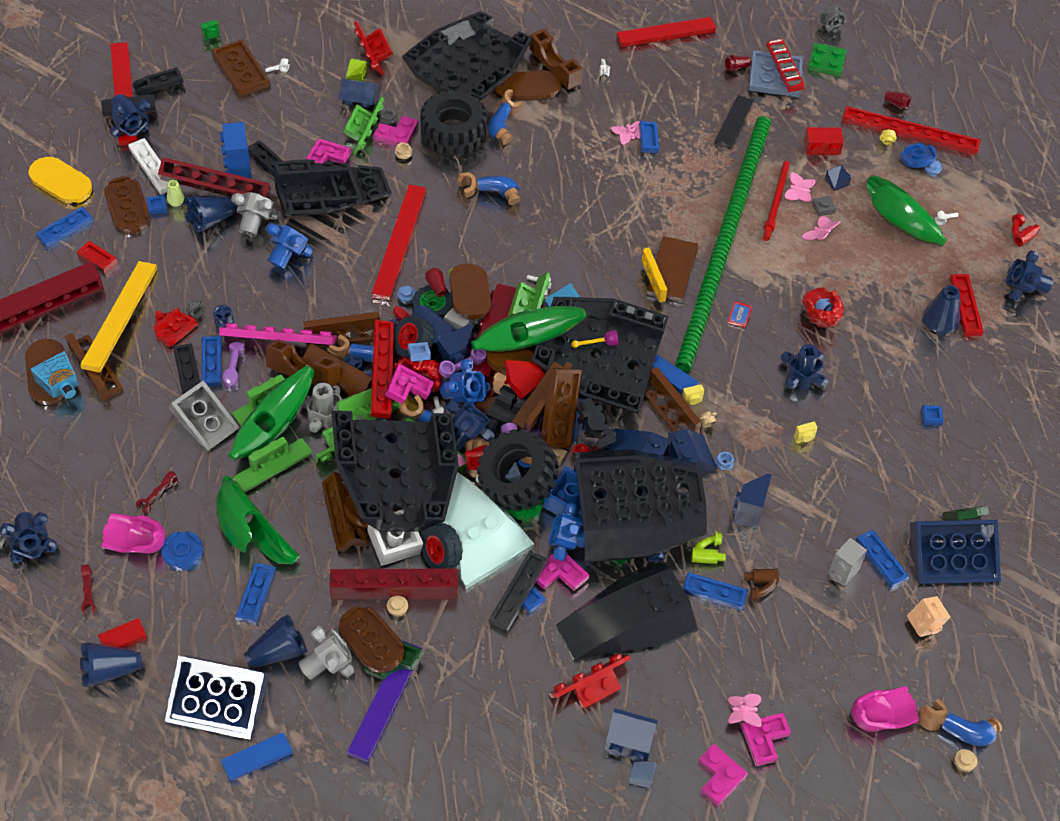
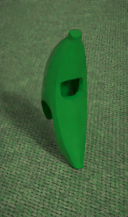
[866,175,947,247]
[471,306,586,352]
[228,365,314,462]
[216,476,300,564]

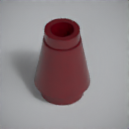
[725,55,751,72]
[884,91,911,110]
[425,268,447,297]

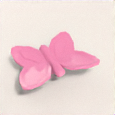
[611,121,640,145]
[784,172,816,202]
[802,216,840,240]
[728,694,762,727]

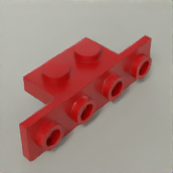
[354,21,394,76]
[549,653,631,708]

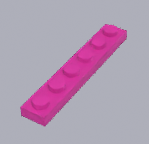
[219,323,337,345]

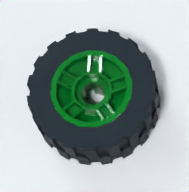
[412,285,453,319]

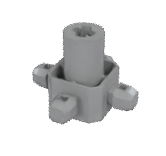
[231,192,279,237]
[301,383,342,433]
[299,625,354,679]

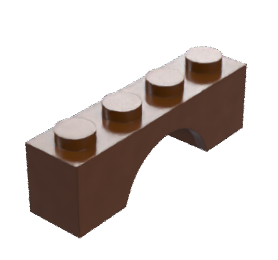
[529,28,583,90]
[266,339,340,387]

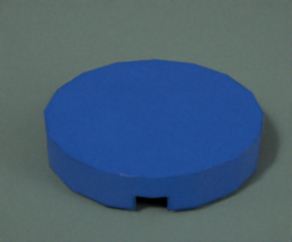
[901,143,937,168]
[161,531,204,570]

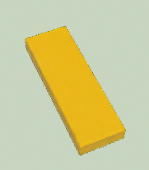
[641,248,667,303]

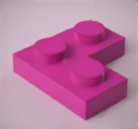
[373,116,419,146]
[306,138,351,164]
[385,364,434,404]
[536,554,589,591]
[741,713,791,766]
[698,744,748,806]

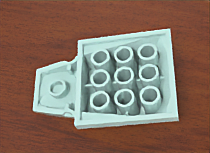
[421,472,534,589]

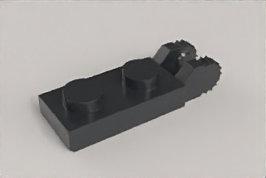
[132,67,184,96]

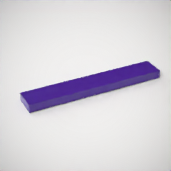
[347,641,422,763]

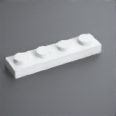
[128,138,168,195]

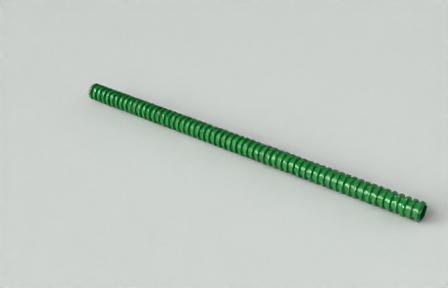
[675,116,771,372]

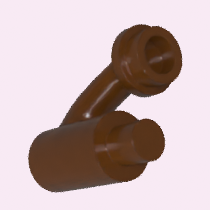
[744,568,779,602]

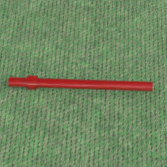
[762,161,790,241]

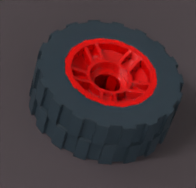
[393,315,434,358]
[422,523,463,569]

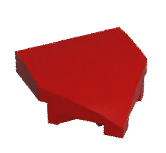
[153,308,198,348]
[504,360,545,399]

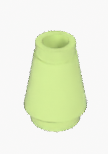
[167,180,185,206]

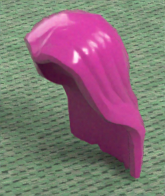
[102,513,165,554]
[851,686,919,732]

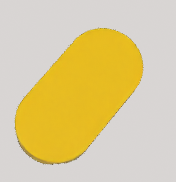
[28,157,92,204]

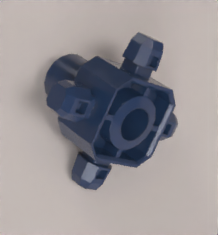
[110,94,151,138]
[1006,250,1053,302]
[781,344,829,389]
[446,400,495,451]
[0,512,58,564]

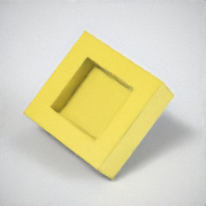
[682,384,704,405]
[793,421,818,443]

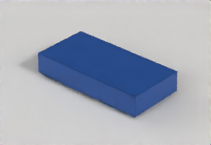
[639,121,659,153]

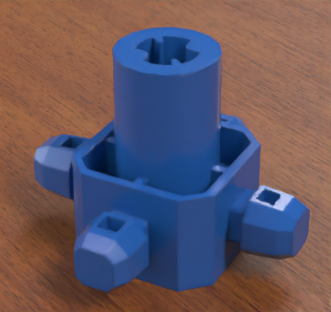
[266,223,313,270]
[440,359,491,406]
[548,503,584,561]

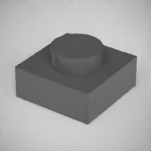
[812,196,836,217]

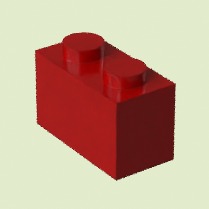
[804,127,844,155]

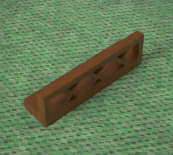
[303,312,380,349]
[65,333,124,401]
[512,361,573,432]
[644,367,701,433]
[322,472,369,552]

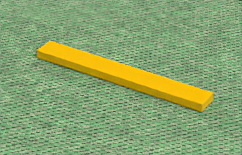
[81,261,157,373]

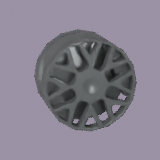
[820,6,846,32]

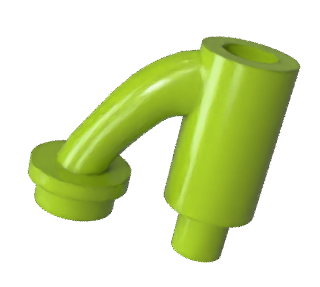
[691,531,726,564]

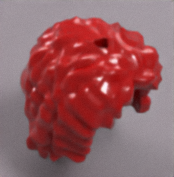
[802,287,844,329]
[392,357,443,394]

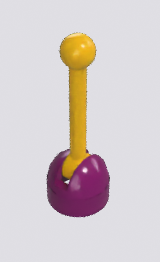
[571,330,619,348]

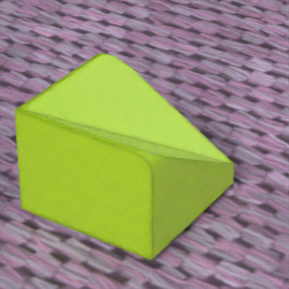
[346,59,368,81]

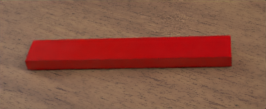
[616,17,716,48]
[370,319,394,419]

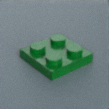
[808,43,847,77]

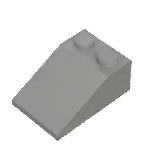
[169,381,240,451]

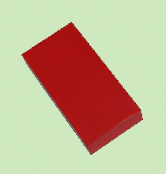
[76,240,118,274]
[98,618,147,649]

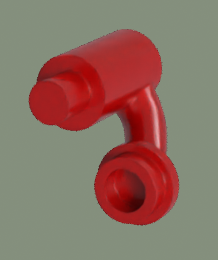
[1012,213,1040,247]

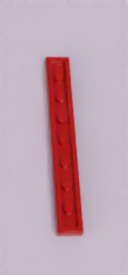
[110,42,137,146]
[841,106,981,156]
[372,184,426,301]

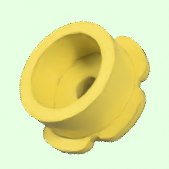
[879,130,897,145]

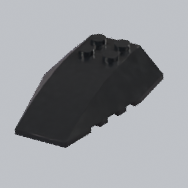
[273,159,392,216]
[556,562,698,661]

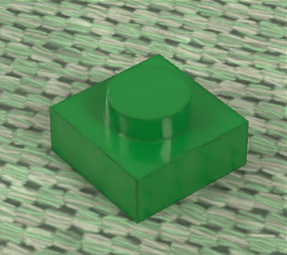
[201,20,221,41]

